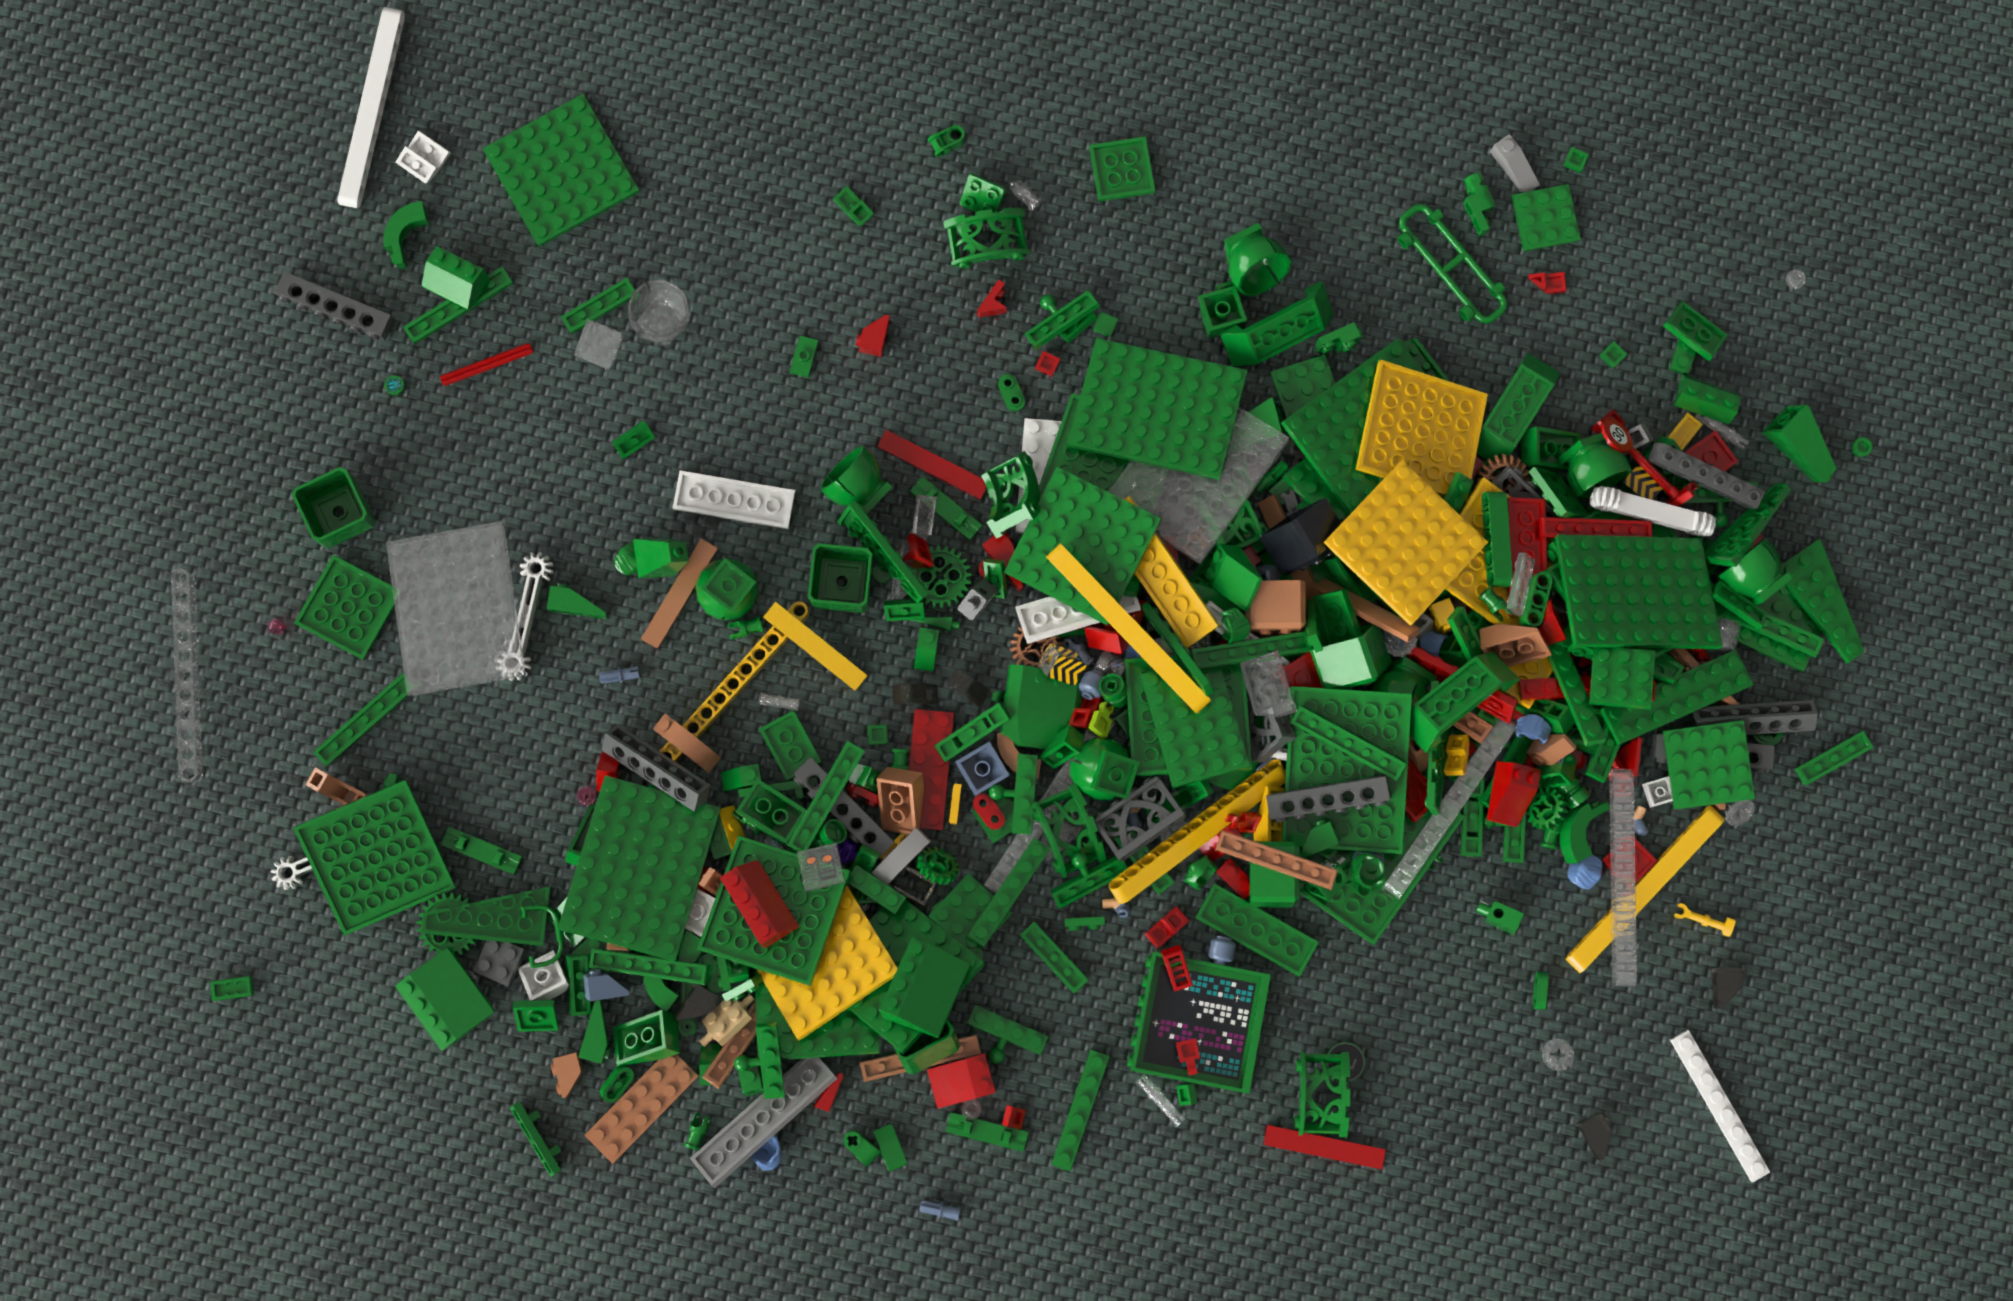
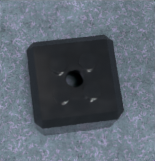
[1259,497,1341,576]

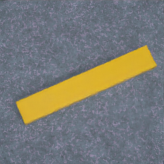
[763,602,868,691]

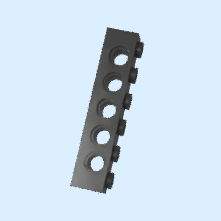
[274,271,394,341]
[1647,443,1765,509]
[1692,700,1818,735]
[602,724,711,812]
[1650,734,1775,773]
[793,757,894,858]
[1266,775,1391,822]

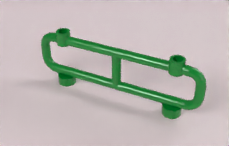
[1397,204,1508,324]

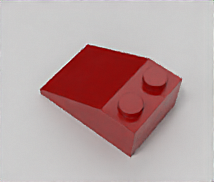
[1084,600,1147,654]
[1487,761,1541,827]
[927,1053,996,1109]

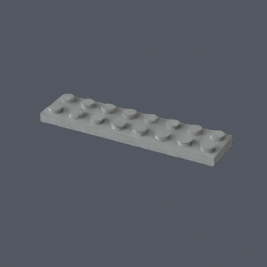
[690,1057,837,1188]

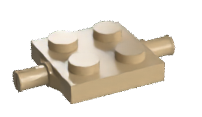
[699,994,755,1047]

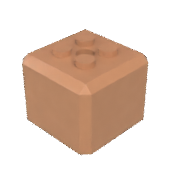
[1245,580,1306,639]

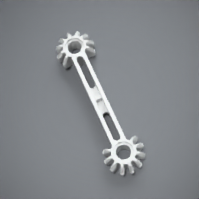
[1590,486,1716,537]
[498,552,554,681]
[271,856,313,890]

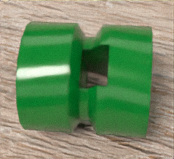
[1099,674,1127,708]
[1554,773,1591,810]
[811,819,847,853]

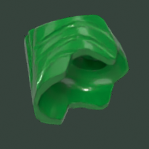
[615,542,638,576]
[1221,608,1250,644]
[1351,852,1384,889]
[1184,855,1218,891]

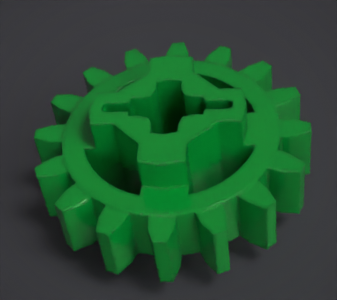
[1526,787,1568,831]
[916,846,959,886]

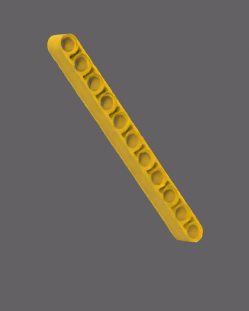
[1046,543,1211,714]
[660,601,809,763]
[1108,759,1286,904]
[1565,805,1725,973]

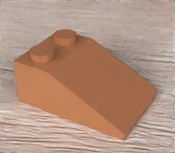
[1480,624,1552,667]
[876,767,924,835]

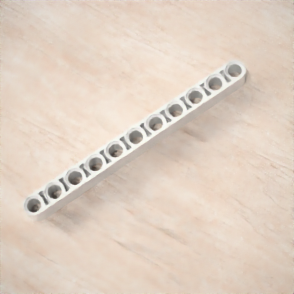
[338,7,405,209]

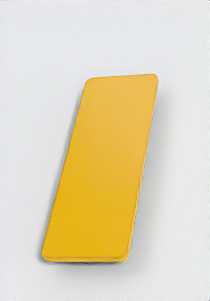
[719,805,745,851]

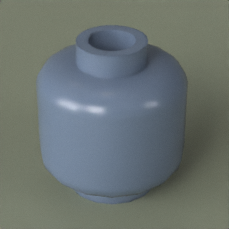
[1078,669,1105,700]
[1208,936,1236,966]

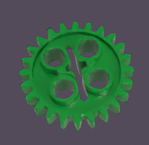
[912,545,972,609]
[416,893,477,956]

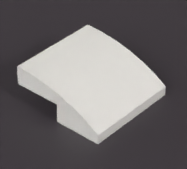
[395,131,451,184]

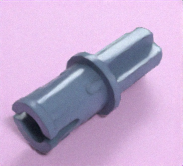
[599,666,640,684]
[920,1200,960,1221]

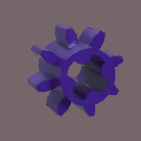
[833,838,859,863]

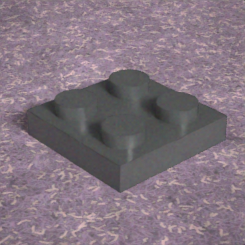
[473,941,526,987]

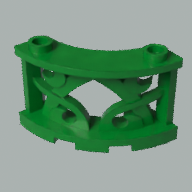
[943,208,1030,269]
[981,451,1040,539]
[1188,476,1266,550]
[1031,783,1106,878]
[1294,1052,1350,1137]

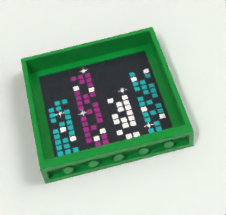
[1127,952,1271,1094]

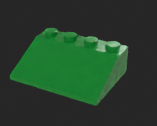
[879,938,971,1038]
[395,947,496,1051]

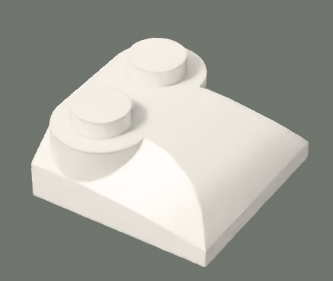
[518,950,569,1001]

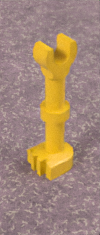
[1674,903,1736,937]

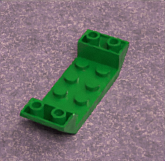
[1220,281,1333,366]
[1476,353,1560,469]
[1410,652,1520,754]

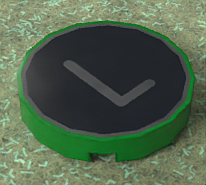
[1325,1042,1366,1082]

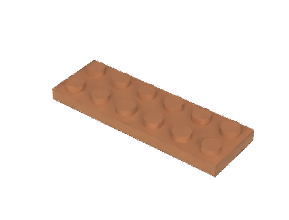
[584,1054,699,1164]

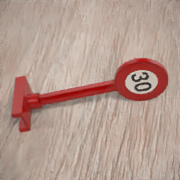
[1601,418,1698,507]

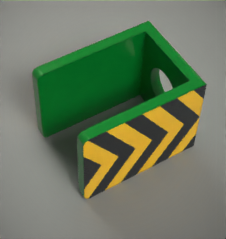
[1617,464,1663,500]

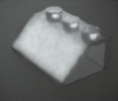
[1240,650,1298,718]

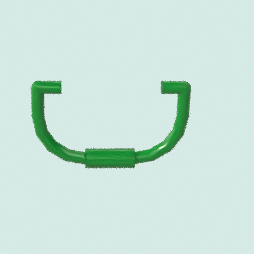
[521,904,565,968]

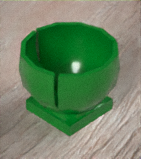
[1224,223,1291,296]
[1558,433,1632,501]
[820,446,892,515]
[1717,538,1793,606]
[695,558,759,621]
[1367,657,1437,708]
[1069,738,1140,801]

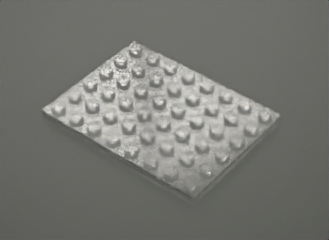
[1109,407,1289,565]
[386,521,526,696]

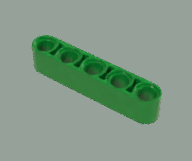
[1481,492,1513,587]

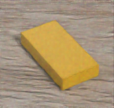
[1668,412,1703,450]
[949,784,962,825]

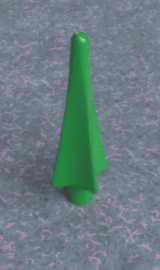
[909,617,961,632]

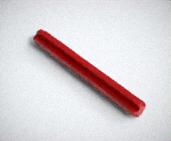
[440,343,533,386]

